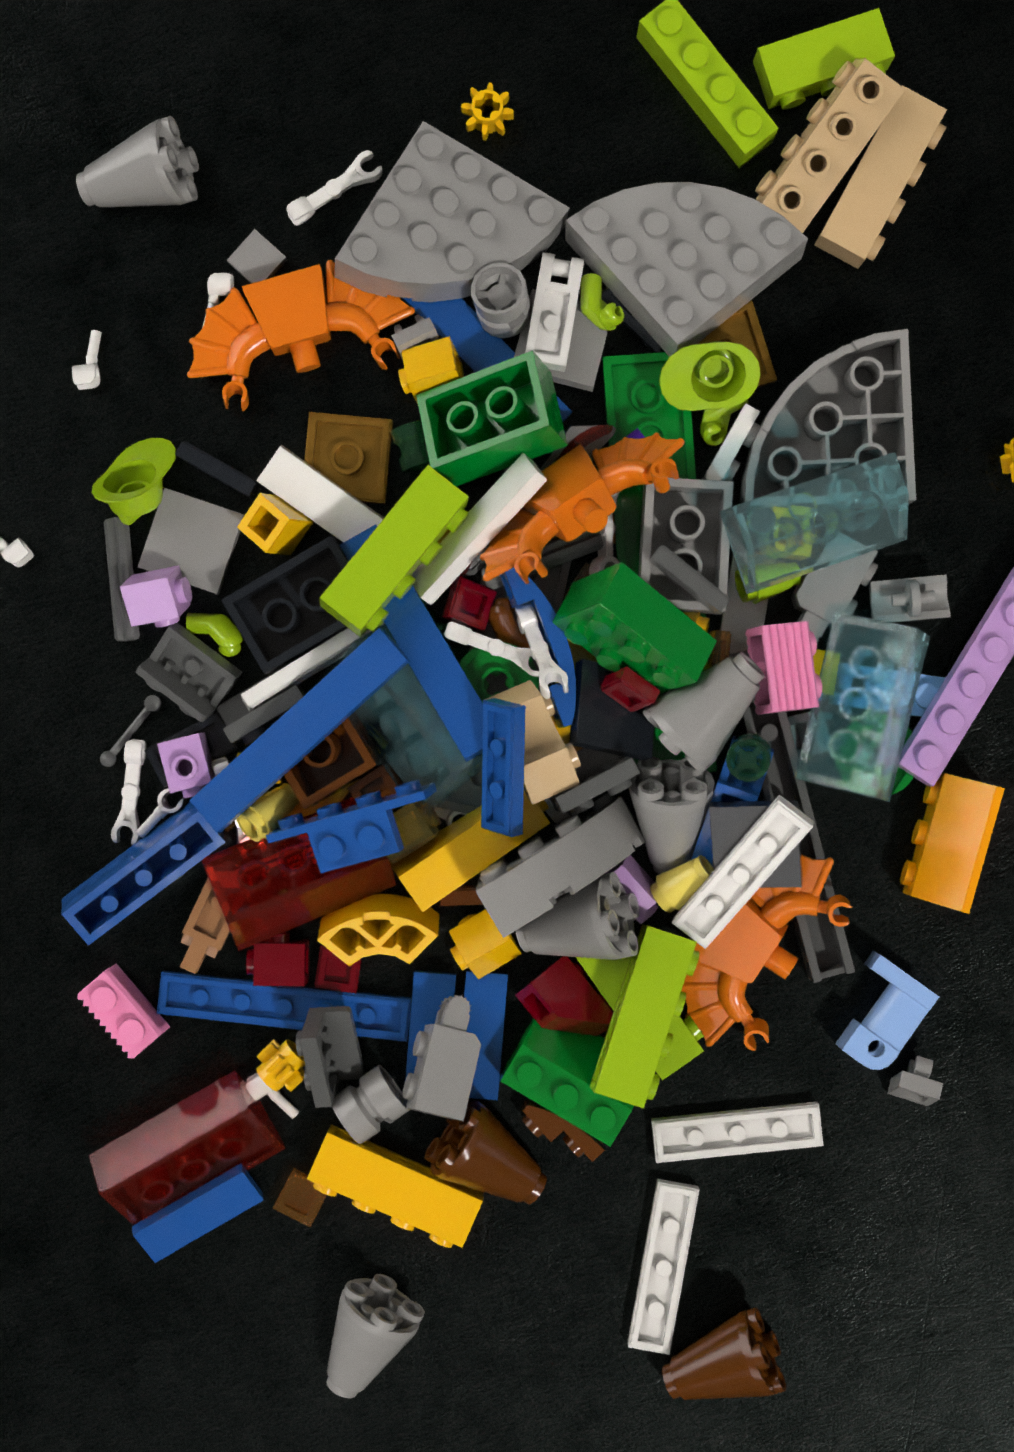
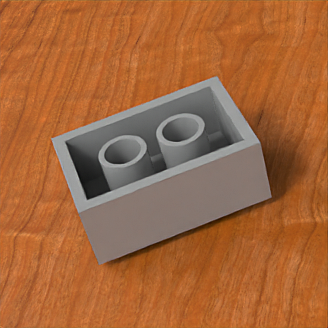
[638,478,733,615]

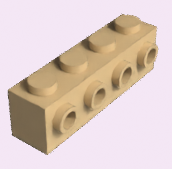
[755,58,905,233]
[814,85,947,269]

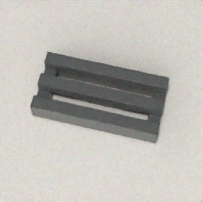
[648,545,730,615]

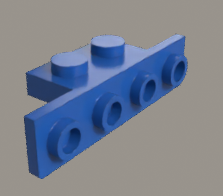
[266,780,437,874]

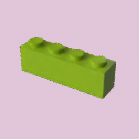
[637,0,779,168]
[319,465,469,638]
[589,924,699,1109]
[576,956,704,1081]

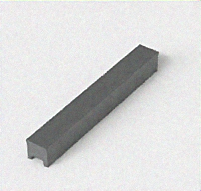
[723,650,855,983]

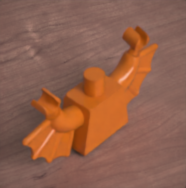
[187,260,415,411]
[480,433,684,584]
[681,854,852,1051]

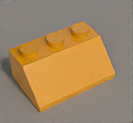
[900,773,1005,914]

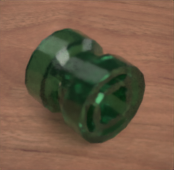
[390,420,430,473]

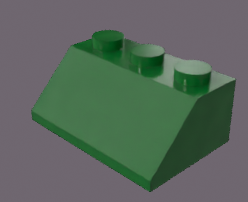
[500,1018,634,1147]

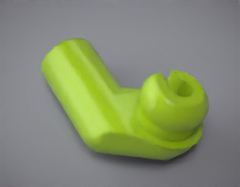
[580,273,624,331]
[700,399,749,446]
[186,613,243,657]

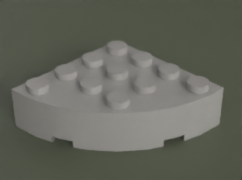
[335,121,570,302]
[565,182,808,357]
[739,329,916,514]
[476,793,645,938]

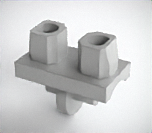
[868,574,951,625]

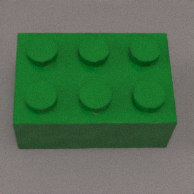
[416,350,568,487]
[552,562,717,694]

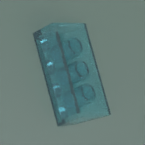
[719,452,909,594]
[794,612,930,802]
[338,624,483,813]

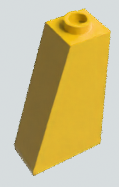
[388,791,550,912]

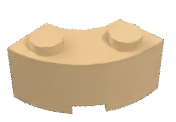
[484,680,581,805]

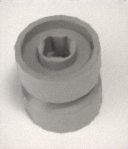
[471,262,532,338]
[332,1065,410,1144]

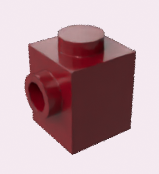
[246,932,309,986]

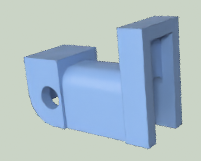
[835,950,939,1070]

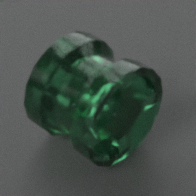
[726,733,772,782]

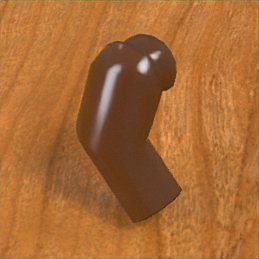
[488,597,530,648]

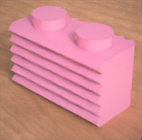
[745,621,822,715]
[78,964,170,1058]

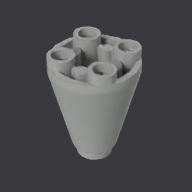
[76,116,199,207]
[642,652,765,773]
[629,757,715,874]
[516,872,640,960]
[326,1274,425,1398]

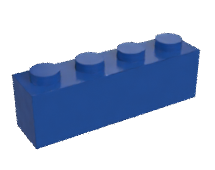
[61,802,225,946]

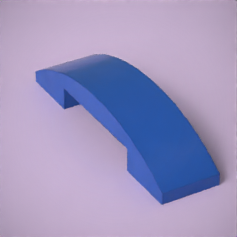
[500,567,576,728]

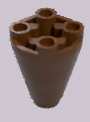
[424,1101,547,1204]
[662,1307,786,1400]

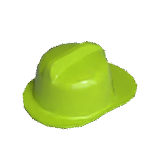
[659,341,761,411]
[92,438,176,525]

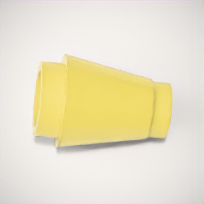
[237,783,300,842]
[650,855,714,913]

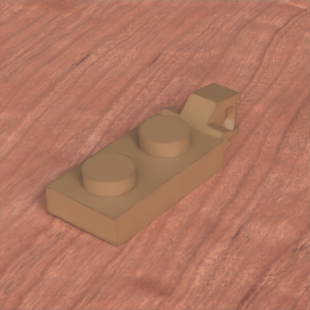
[180,856,258,974]

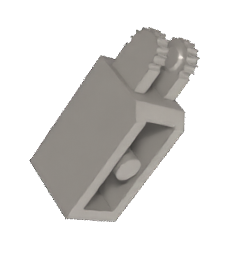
[791,527,878,642]
[403,995,481,1121]

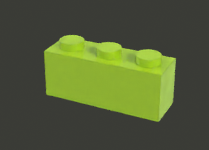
[753,8,895,110]

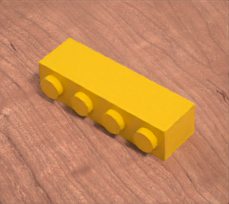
[307,1124,484,1248]

